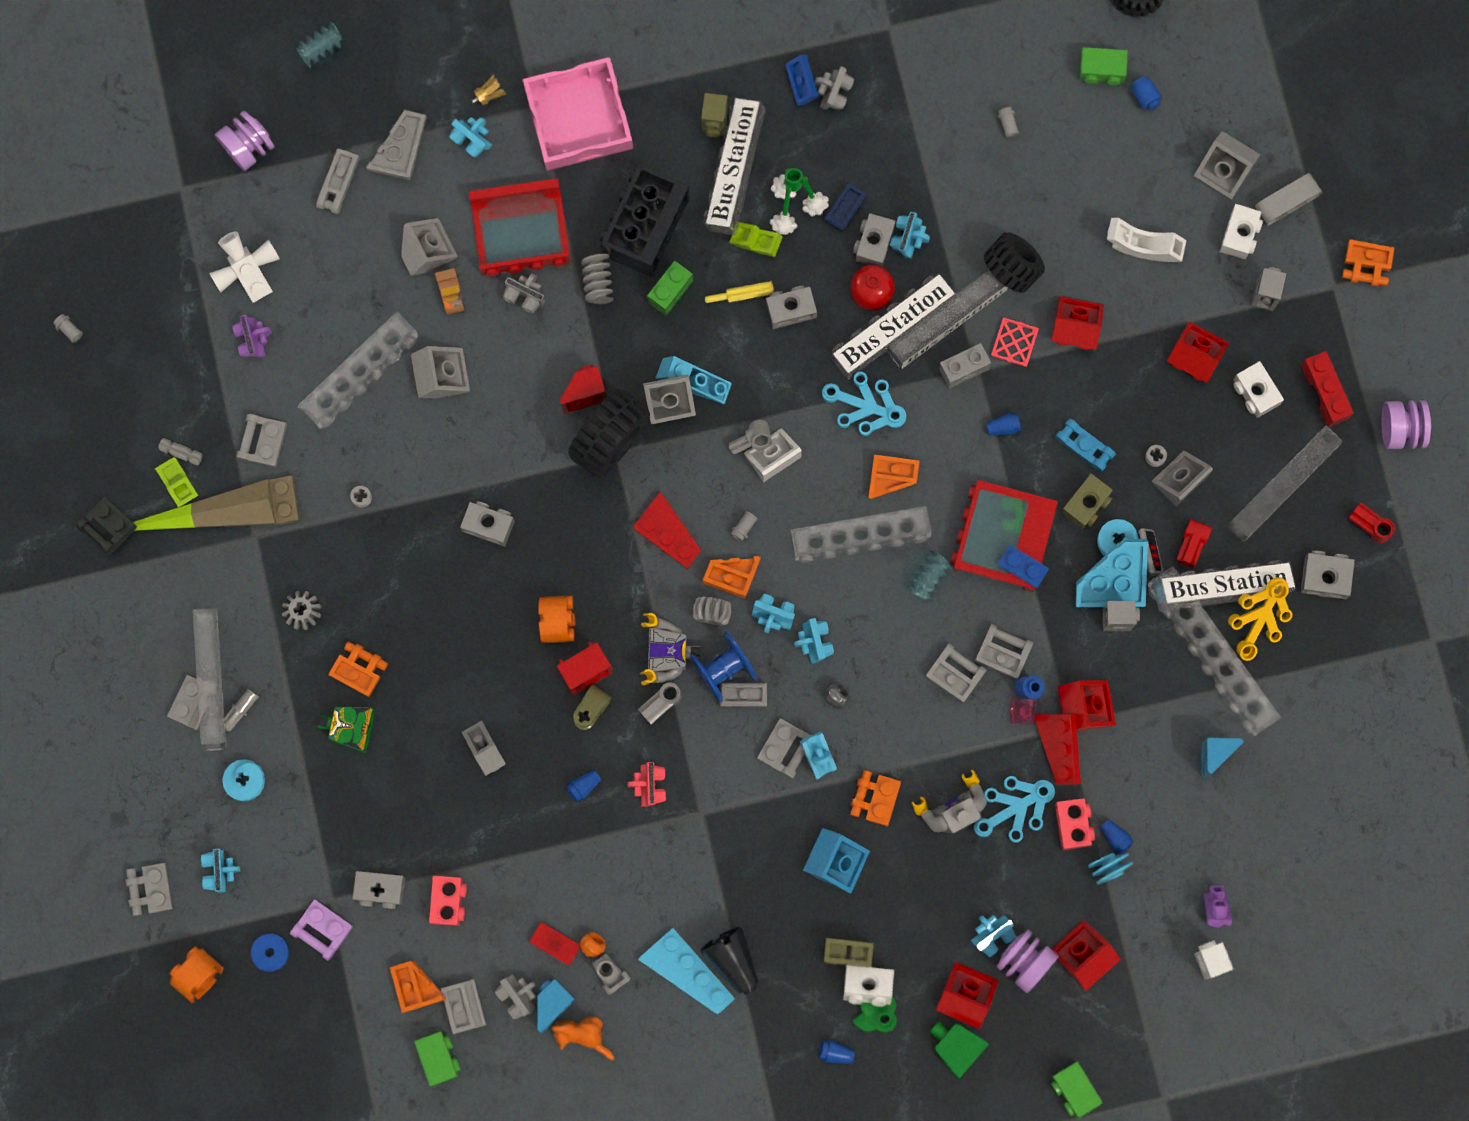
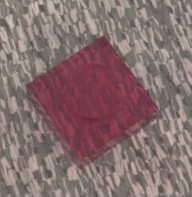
[1010,700,1036,725]

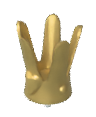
[472,74,506,106]

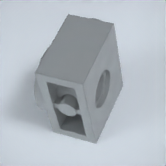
[1300,551,1355,600]

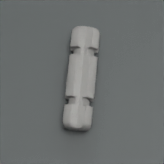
[158,438,203,465]

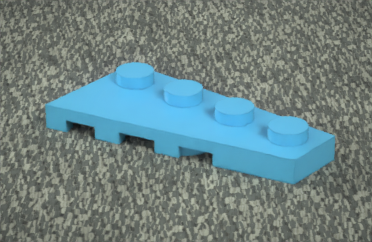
[638,928,735,1015]

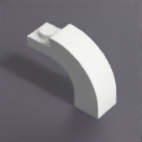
[1107,218,1186,262]

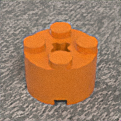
[539,595,576,643]
[170,947,224,1003]

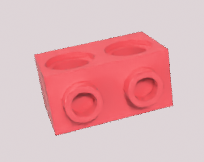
[1055,798,1095,850]
[429,876,467,926]

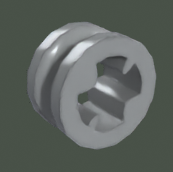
[1145,445,1167,467]
[350,485,372,508]

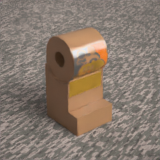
[435,268,465,315]

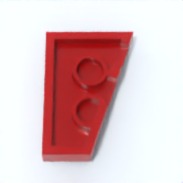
[1033,713,1081,785]

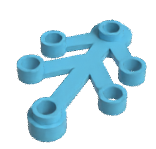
[822,372,906,436]
[974,776,1055,843]

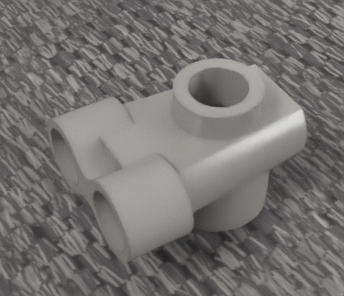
[592,953,631,995]

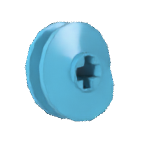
[1097,519,1139,556]
[222,759,265,802]
[1088,853,1133,885]

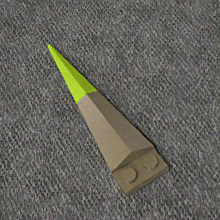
[133,475,300,531]

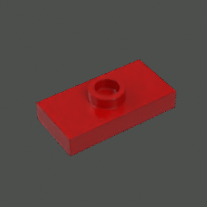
[529,922,581,966]

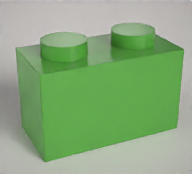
[1079,47,1128,85]
[647,261,693,316]
[414,1031,461,1087]
[1051,1062,1103,1118]

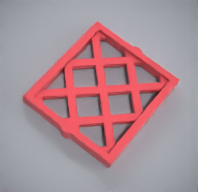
[991,317,1039,367]

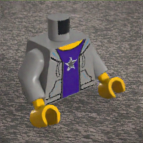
[640,613,700,685]
[912,770,987,833]

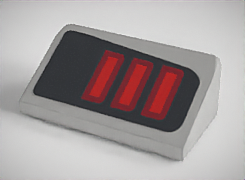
[1138,528,1164,577]

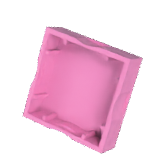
[523,57,633,171]

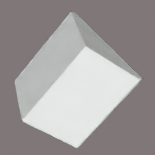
[744,428,802,482]

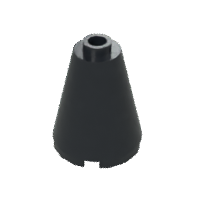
[700,926,759,995]

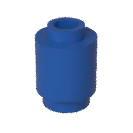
[1131,76,1162,111]
[1015,676,1045,699]

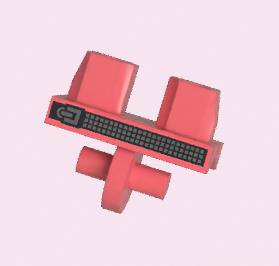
[627,762,666,807]

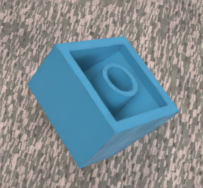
[803,828,870,893]

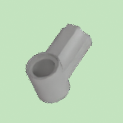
[638,682,682,725]

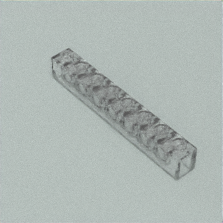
[1147,566,1281,736]

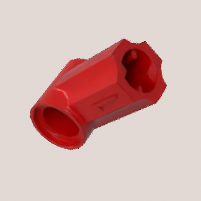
[1348,502,1395,544]
[1176,518,1212,568]

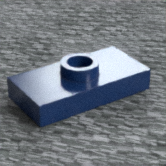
[824,182,867,232]

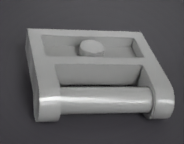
[236,414,287,468]
[975,623,1034,680]
[925,643,987,703]
[757,718,810,779]

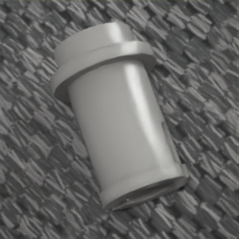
[998,107,1019,137]
[54,314,83,343]
[731,511,758,542]

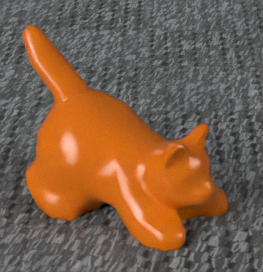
[552,1016,614,1060]

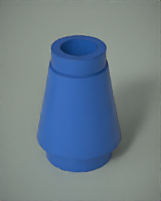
[987,412,1021,435]
[566,770,601,802]
[1100,819,1134,854]
[818,1039,855,1064]

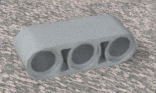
[1255,173,1322,226]

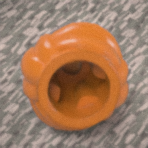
[580,932,606,957]

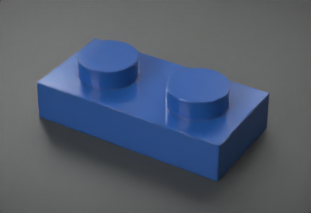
[785,55,819,106]
[997,544,1049,589]

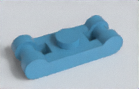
[1055,418,1116,472]

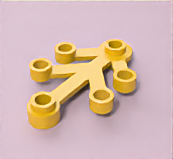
[1228,577,1293,661]

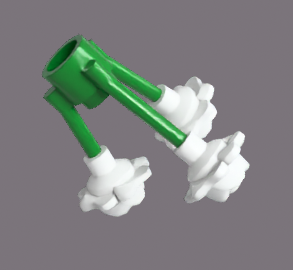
[770,168,829,235]

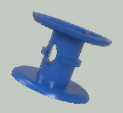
[689,631,758,703]

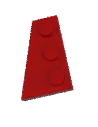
[633,491,701,570]

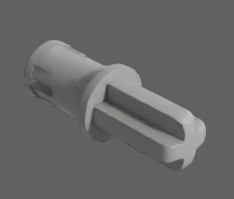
[220,688,259,732]

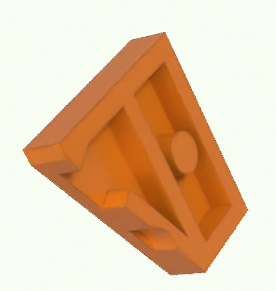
[868,455,920,499]
[702,556,761,599]
[390,961,446,1013]

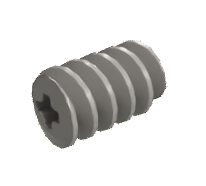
[581,254,614,304]

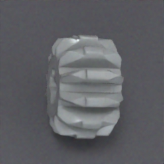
[282,591,321,630]
[693,596,732,626]

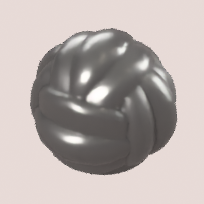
[825,682,849,708]

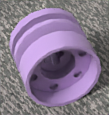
[214,111,274,171]
[1381,400,1431,450]
[996,930,1059,993]

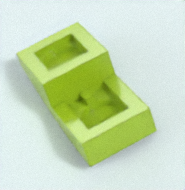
[730,222,782,257]
[155,457,199,507]

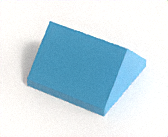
[1201,738,1244,779]

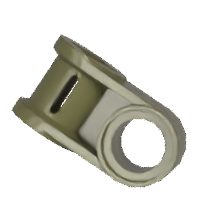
[573,684,612,730]

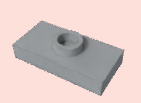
[721,683,767,707]

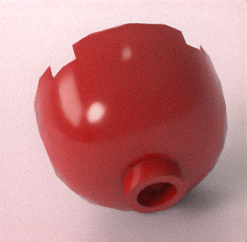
[850,265,895,311]

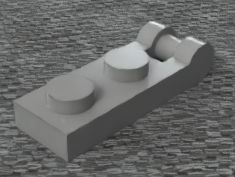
[316,148,360,215]

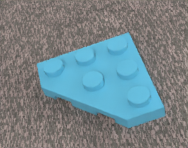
[1075,539,1148,607]

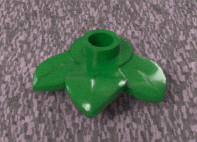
[853,996,897,1033]

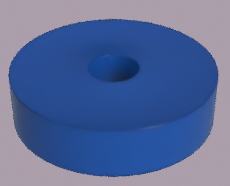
[251,934,290,972]

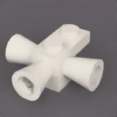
[209,232,280,303]

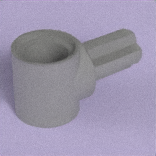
[728,420,772,454]

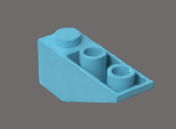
[655,356,732,404]

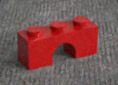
[1301,351,1354,427]

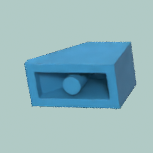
[537,979,575,1034]

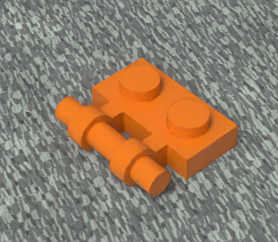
[1342,239,1394,287]
[328,641,389,698]
[850,770,901,827]

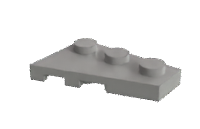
[366,110,427,180]

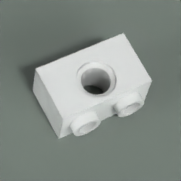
[1219,204,1263,259]
[1233,361,1284,418]
[1194,940,1233,980]
[843,965,894,1007]

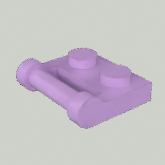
[290,899,354,961]

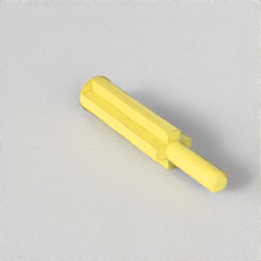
[705,281,774,303]

